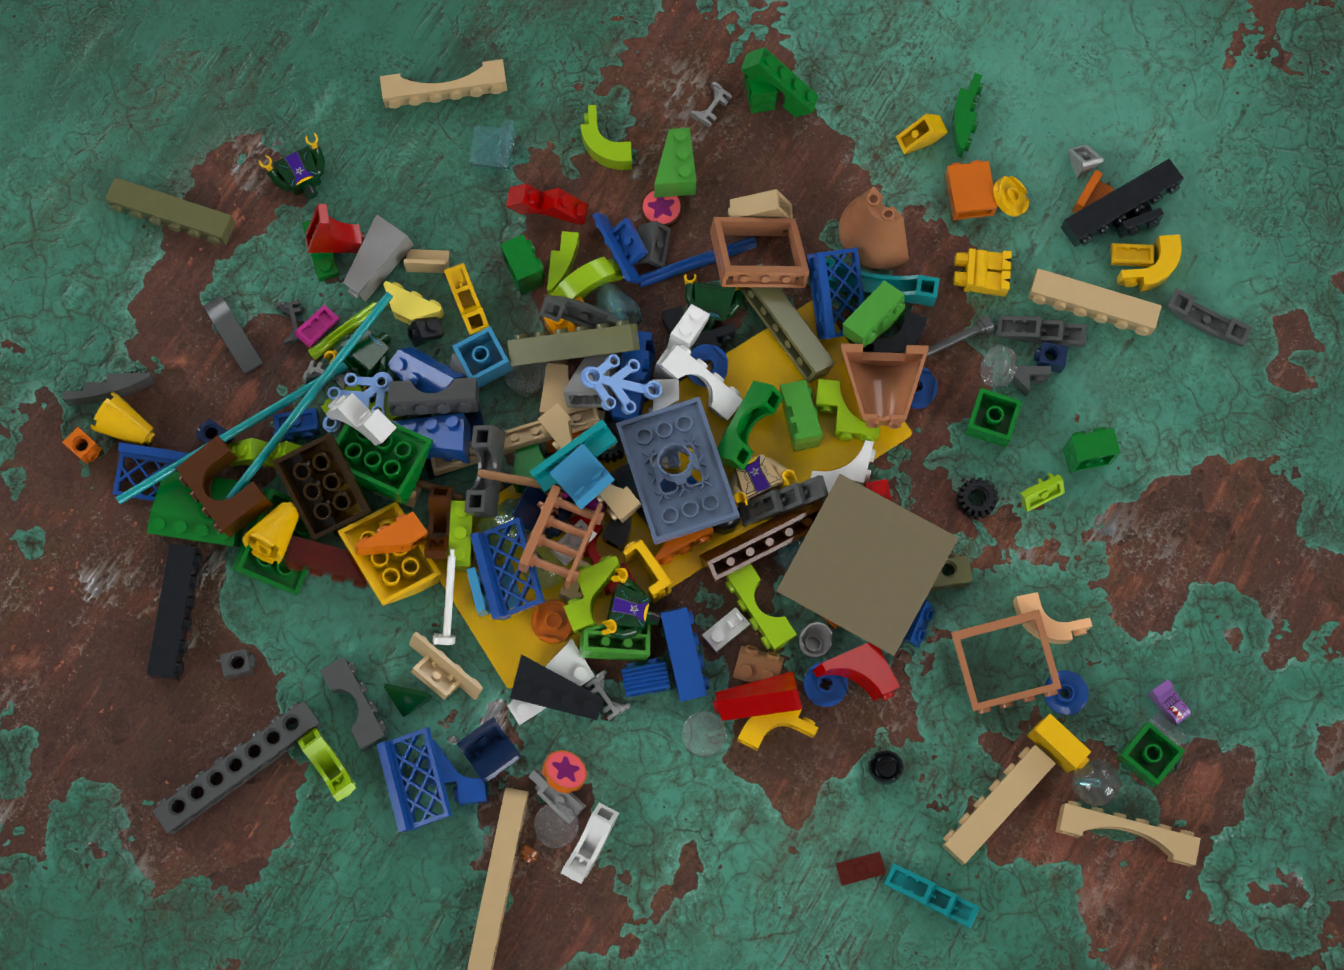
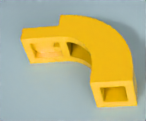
[1117,234,1182,292]
[444,262,489,335]
[737,709,819,751]

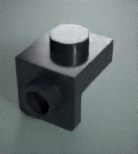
[407,317,444,347]

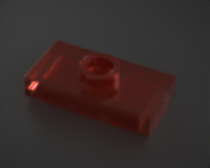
[835,851,886,886]

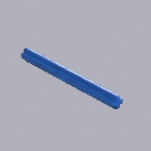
[639,236,757,287]

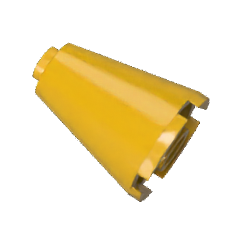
[90,392,156,446]
[242,502,300,564]

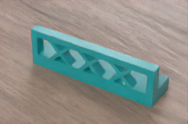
[529,419,618,493]

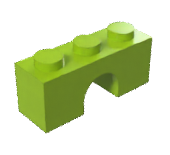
[448,500,476,571]

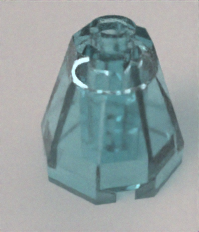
[596,284,643,326]

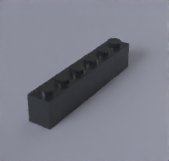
[1061,158,1184,247]
[147,544,203,681]

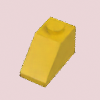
[896,114,948,154]

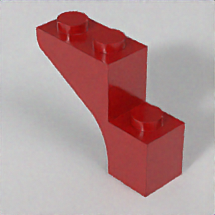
[506,183,588,225]

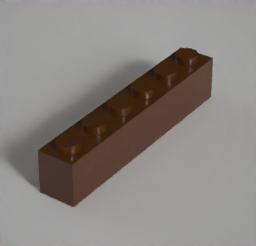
[699,500,823,581]

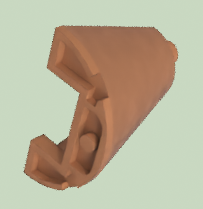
[839,186,909,271]
[841,343,929,429]

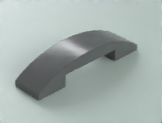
[1167,288,1252,347]
[203,295,263,375]
[539,295,621,329]

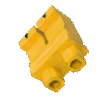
[953,248,1012,297]

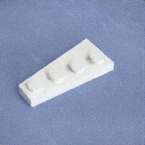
[507,639,595,725]

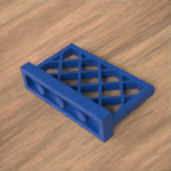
[807,247,865,340]
[112,442,189,501]
[470,517,545,620]
[377,727,452,832]

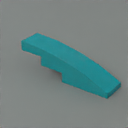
[884,864,980,929]

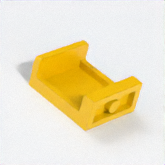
[623,539,672,604]

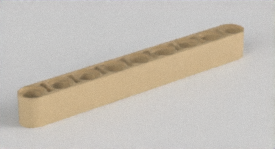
[467,787,529,970]

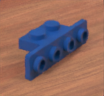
[592,212,648,284]

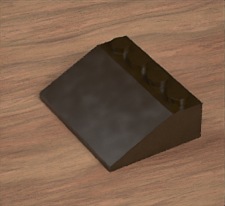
[272,432,372,540]

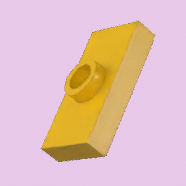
[1110,243,1154,267]

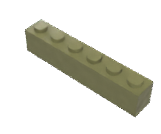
[105,177,236,245]
[738,263,835,384]
[507,320,640,366]

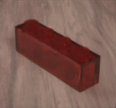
[284,535,371,589]

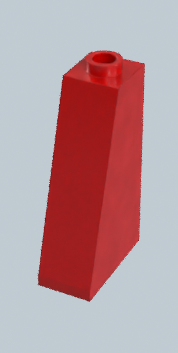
[712,671,802,721]

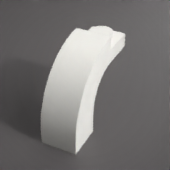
[561,803,619,884]

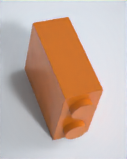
[945,160,997,220]

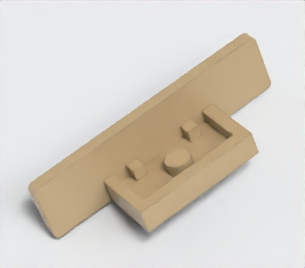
[409,632,483,700]

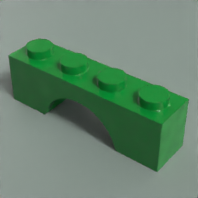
[741,47,819,118]
[717,381,784,471]

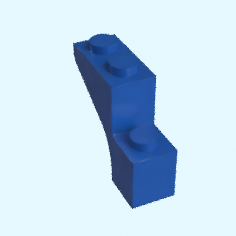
[422,740,488,806]

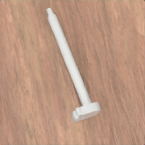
[432,549,456,645]

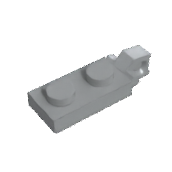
[528,768,586,824]

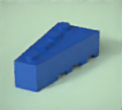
[609,331,656,423]
[391,413,471,464]
[658,606,710,701]

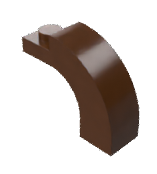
[424,486,454,560]

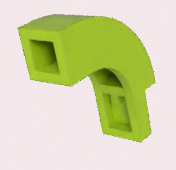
[580,105,632,170]
[550,257,623,299]
[297,727,356,802]

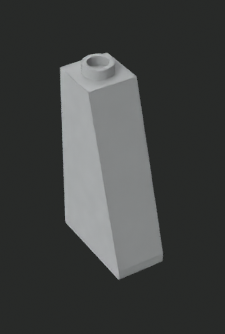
[343,215,414,302]
[563,352,622,408]

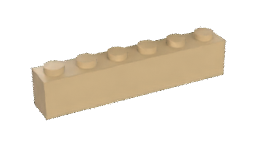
[1027,268,1162,336]
[942,745,1056,865]

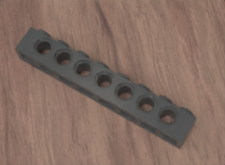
[152,701,323,835]

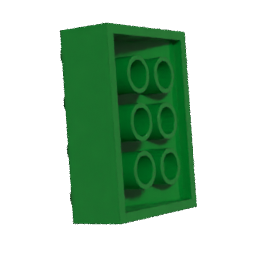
[336,422,433,505]
[147,472,250,547]
[231,488,322,596]

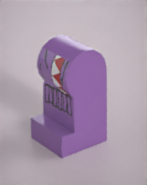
[1147,680,1191,725]

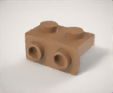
[733,645,784,682]

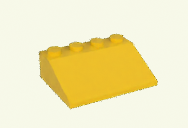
[338,502,441,606]

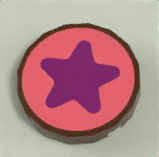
[641,189,683,227]

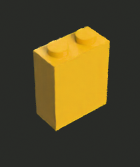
[1027,714,1091,773]

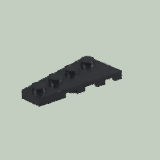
[510,654,603,720]

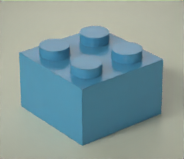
[452,326,513,388]

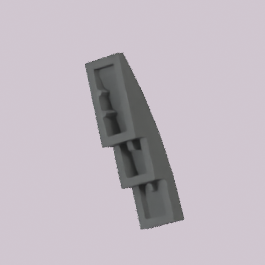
[996,316,1087,347]
[62,373,156,406]
[738,475,828,526]

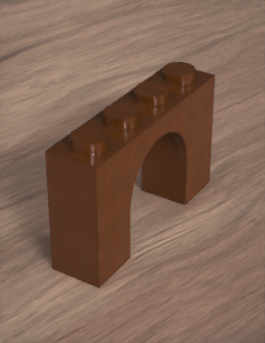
[176,435,273,538]

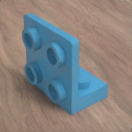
[550,444,615,509]
[466,563,520,617]

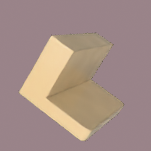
[404,249,450,273]

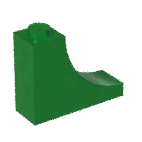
[512,443,550,493]

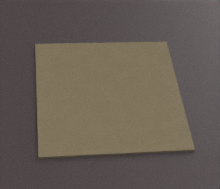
[776,474,959,656]

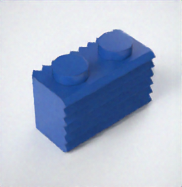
[621,658,670,698]

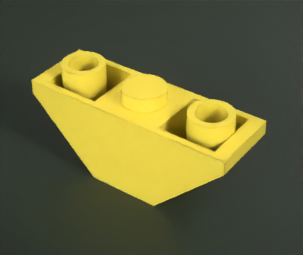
[384,281,444,325]

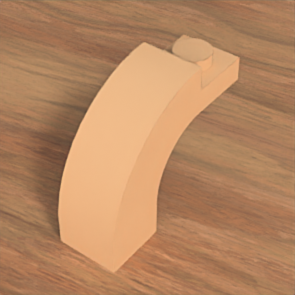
[1013,592,1092,644]

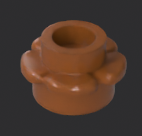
[518,843,540,864]

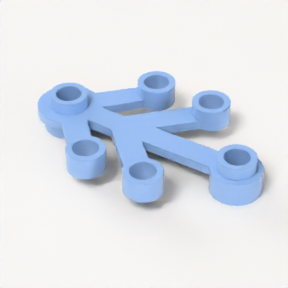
[580,354,662,415]
[323,372,393,434]

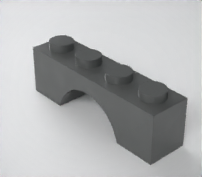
[387,378,479,416]
[464,425,506,518]
[320,657,389,751]

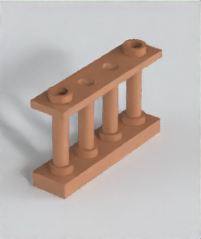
[518,485,605,590]

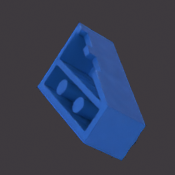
[387,347,467,393]

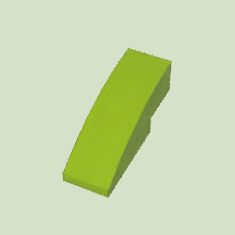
[547,231,580,295]

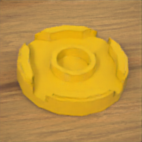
[993,176,1030,217]

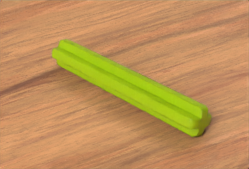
[308,302,377,360]

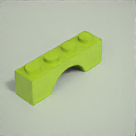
[725,563,797,652]

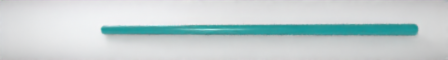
[225,291,393,499]
[115,362,348,505]

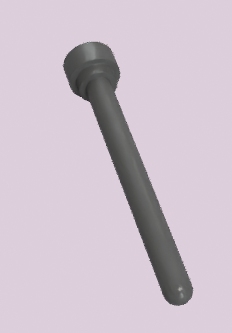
[926,316,994,358]

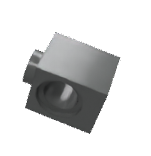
[220,649,257,680]

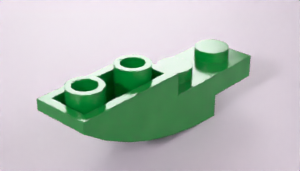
[952,73,984,158]

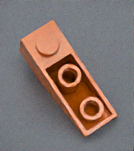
[355,511,428,556]
[655,527,714,566]

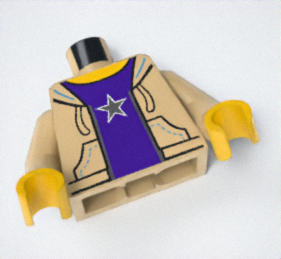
[730,454,797,508]

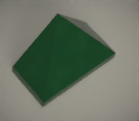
[384,683,431,717]

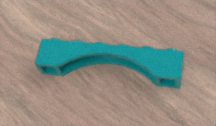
[808,259,940,307]

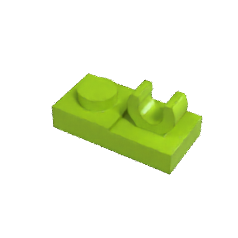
[1021,473,1065,512]

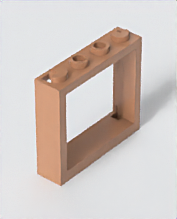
[710,217,809,288]
[951,609,1062,714]

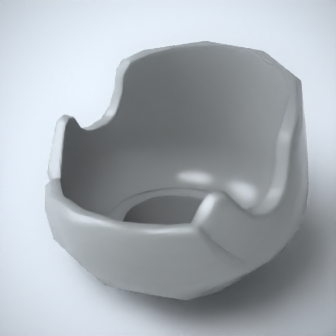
[799,622,833,658]

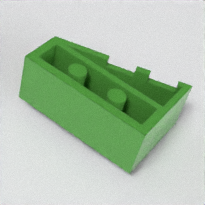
[654,128,696,198]
[843,280,905,348]
[779,379,823,452]
[579,623,651,662]

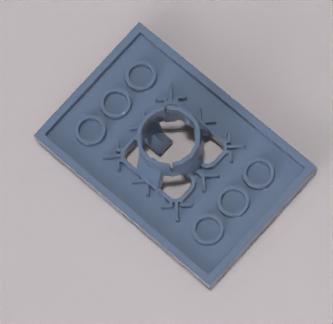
[616,397,740,545]

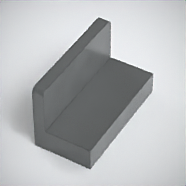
[635,221,671,269]

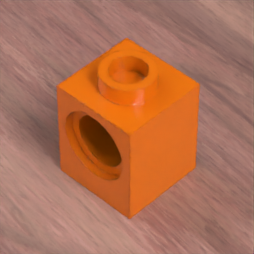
[62,427,102,464]

